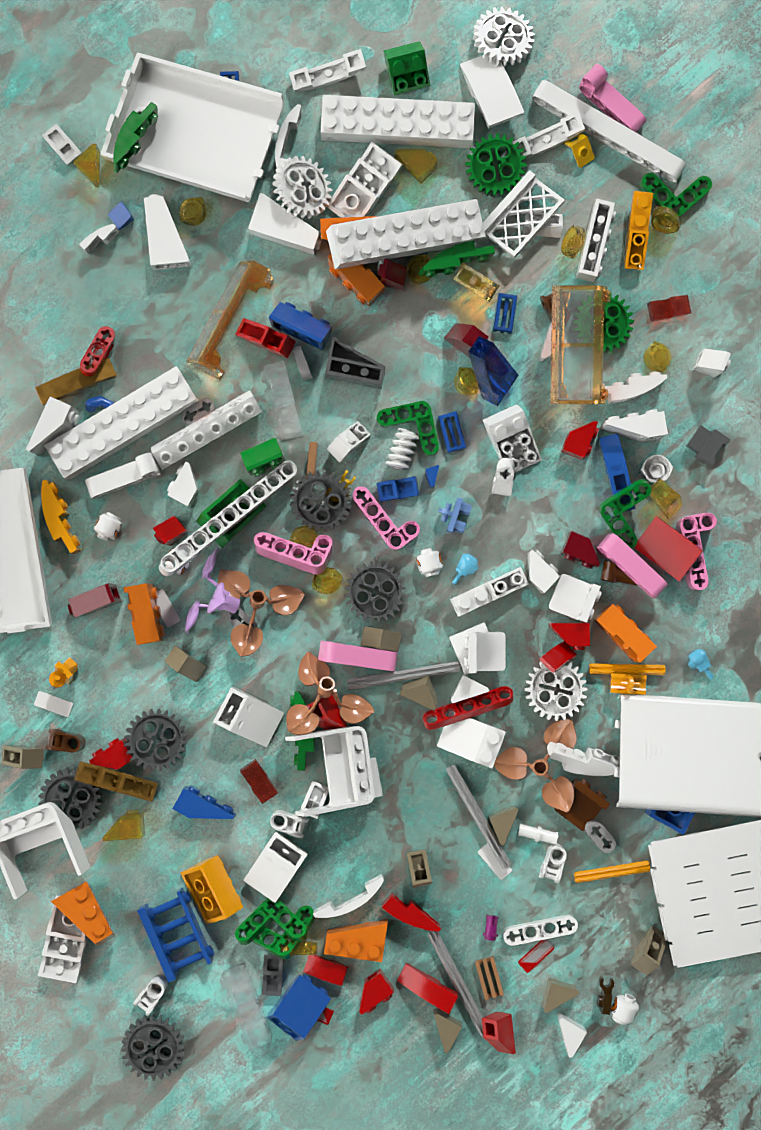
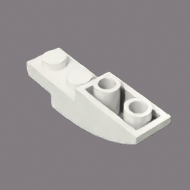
[588,372,667,404]
[450,567,529,617]
[547,742,620,776]

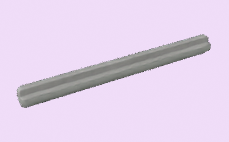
[347,661,460,690]
[446,765,511,869]
[428,931,484,1037]

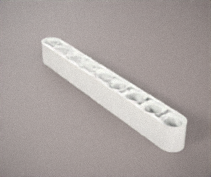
[532,80,686,183]
[159,461,297,576]

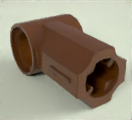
[600,561,638,586]

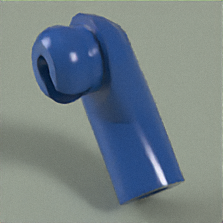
[85,396,115,412]

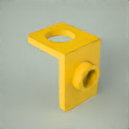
[563,133,595,168]

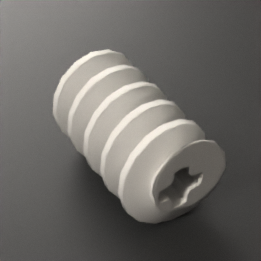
[385,428,419,471]

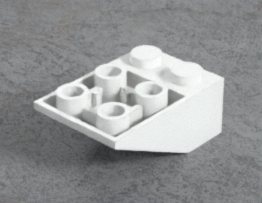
[483,404,542,473]
[600,409,668,443]
[213,686,284,747]
[243,832,309,903]

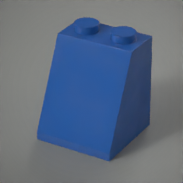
[266,975,331,1041]

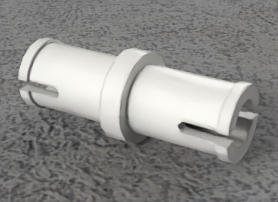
[518,823,558,845]

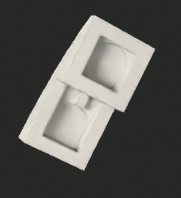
[42,123,81,165]
[79,224,119,254]

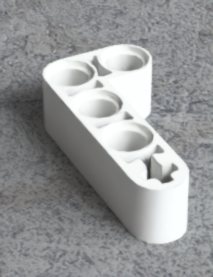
[85,453,161,499]

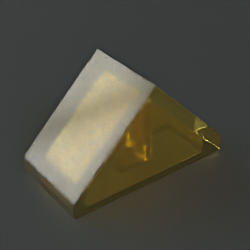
[73,144,100,188]
[649,478,683,519]

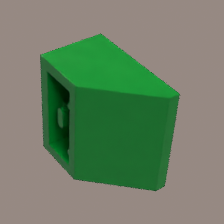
[383,41,430,95]
[240,438,286,477]

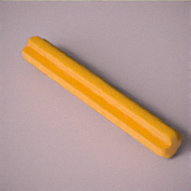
[589,663,666,675]
[574,861,650,883]

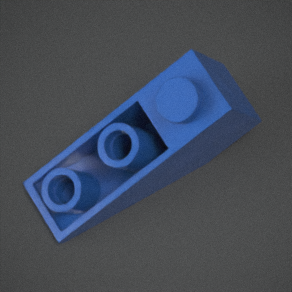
[172,785,236,819]

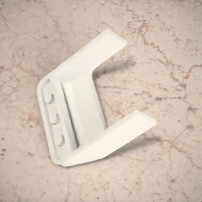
[285,726,375,817]
[0,802,91,900]

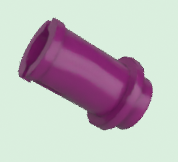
[483,915,499,941]

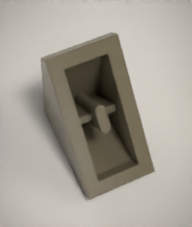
[361,626,402,652]
[165,645,207,682]
[399,676,438,711]
[489,806,519,846]
[407,849,432,887]
[542,978,580,1013]
[433,1008,462,1053]

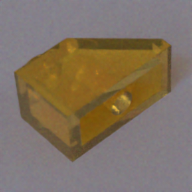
[394,149,438,184]
[453,263,500,302]
[103,809,145,841]

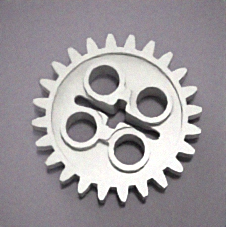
[473,7,535,66]
[272,156,332,219]
[524,662,588,721]

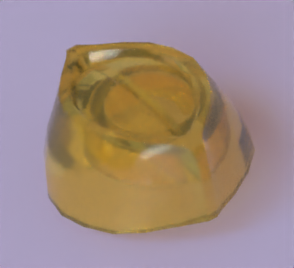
[179,197,207,226]
[651,207,682,234]
[561,225,585,259]
[407,254,432,287]
[643,341,672,373]
[453,367,482,396]
[289,525,319,549]
[312,567,343,595]

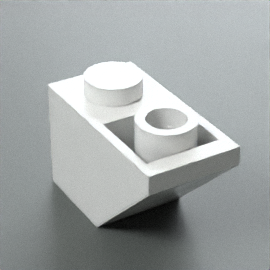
[693,349,731,378]
[327,421,371,463]
[167,462,199,507]
[528,550,560,594]

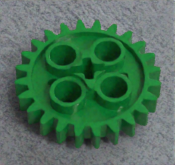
[465,133,527,197]
[571,291,634,354]

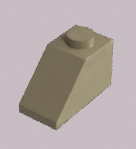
[1,745,44,769]
[630,925,667,976]

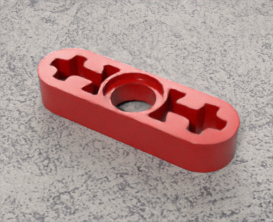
[80,326,115,377]

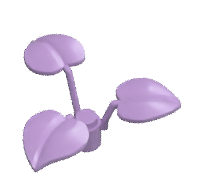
[185,548,240,634]

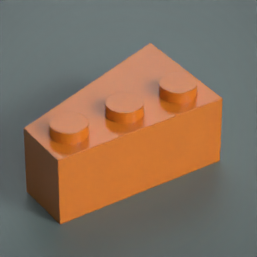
[123,583,165,645]
[51,881,115,946]
[324,918,388,962]

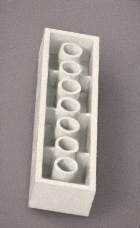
[321,95,475,148]
[326,199,486,269]
[44,366,198,481]

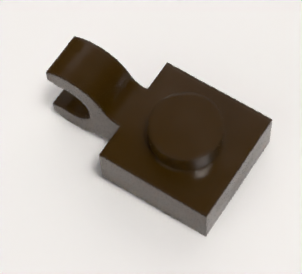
[597,976,614,1015]

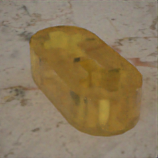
[281,941,317,955]

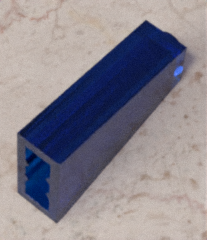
[468,336,519,407]

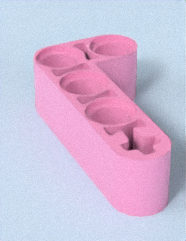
[579,64,646,132]
[353,486,420,551]
[676,513,717,591]
[254,532,333,575]
[596,534,668,599]
[318,641,398,671]

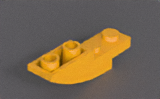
[624,191,653,270]
[41,479,81,554]

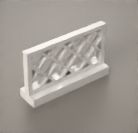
[483,170,565,259]

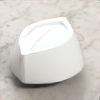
[639,455,673,483]

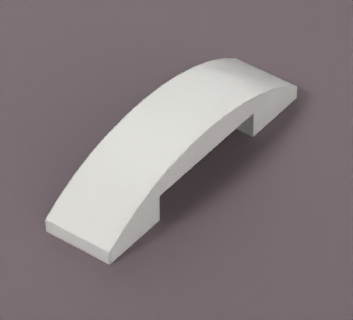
[289,49,366,92]
[275,104,302,168]
[513,112,585,159]
[313,874,384,918]

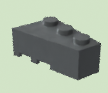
[325,337,385,389]

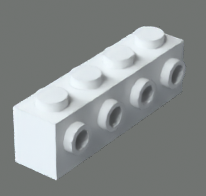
[575,199,616,283]

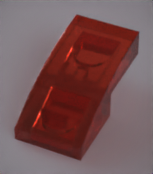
[647,295,691,322]
[240,759,278,804]

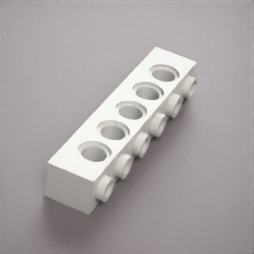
[151,390,262,470]

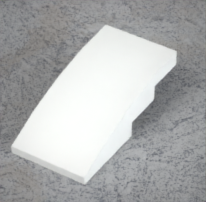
[460,55,524,129]
[327,142,403,218]
[38,895,88,984]

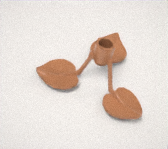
[218,569,305,657]
[286,652,374,735]
[494,719,577,812]

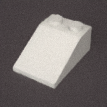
[26,397,80,456]
[437,711,506,768]

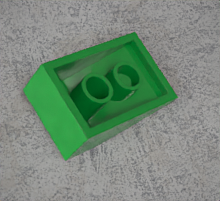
[196,479,267,549]

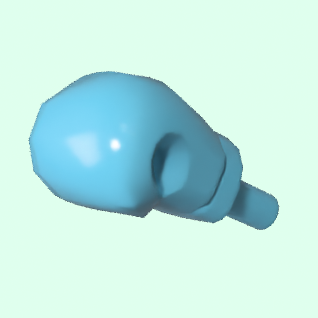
[452,553,479,585]
[688,649,713,679]

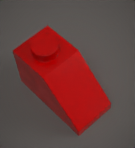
[549,623,590,650]

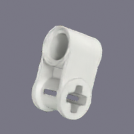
[491,458,514,496]
[270,810,309,838]
[539,843,567,883]
[133,975,168,1016]

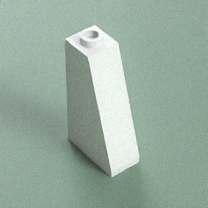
[248,193,322,255]
[144,194,191,270]

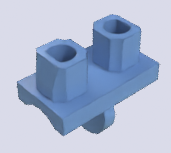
[438,498,472,533]

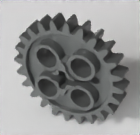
[290,470,352,532]
[344,561,406,623]
[124,708,188,772]
[38,767,103,830]
[121,1014,185,1081]

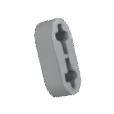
[292,345,312,381]
[181,398,215,426]
[226,607,259,628]
[585,820,616,853]

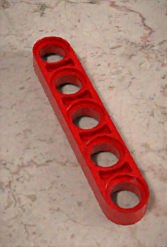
[423,686,514,730]

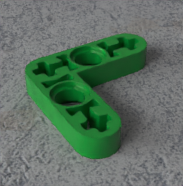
[640,173,712,220]
[377,401,439,456]
[599,479,652,549]
[235,898,308,945]
[245,906,315,959]

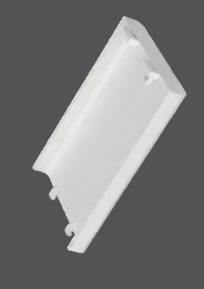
[100,52,284,202]
[0,467,52,634]
[614,693,761,817]

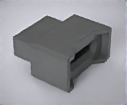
[686,425,731,468]

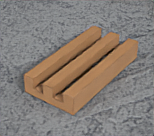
[306,442,318,478]
[475,956,504,1001]

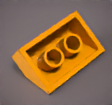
[180,855,243,925]

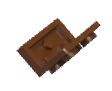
[554,778,610,831]

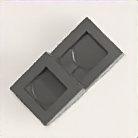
[262,954,284,996]

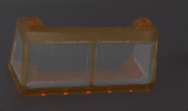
[186,260,274,380]
[550,285,610,404]

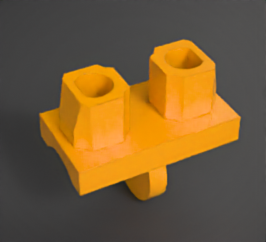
[49,657,78,688]
[610,673,647,695]

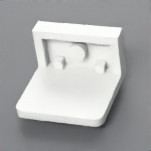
[549,574,602,623]
[463,632,506,673]

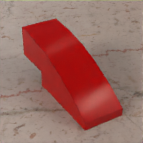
[235,318,296,358]
[382,892,441,932]
[397,963,458,1014]

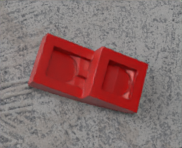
[539,642,577,673]
[303,953,349,986]

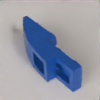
[599,433,636,511]

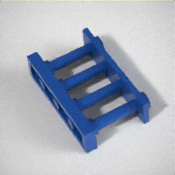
[137,887,215,983]

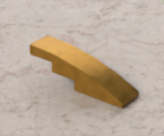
[35,358,117,406]
[74,761,158,802]

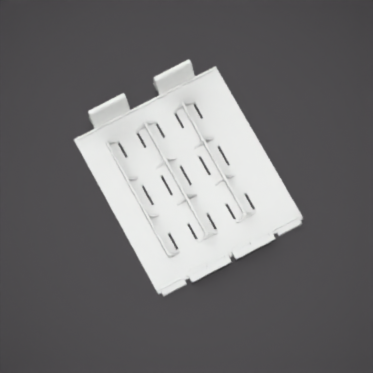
[648,820,761,968]

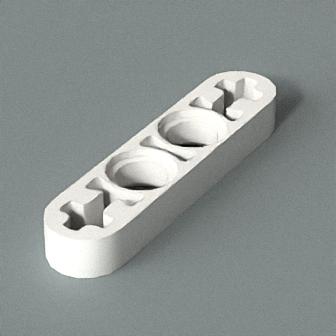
[503,915,578,946]

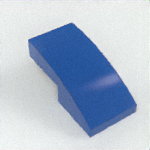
[377,476,419,502]

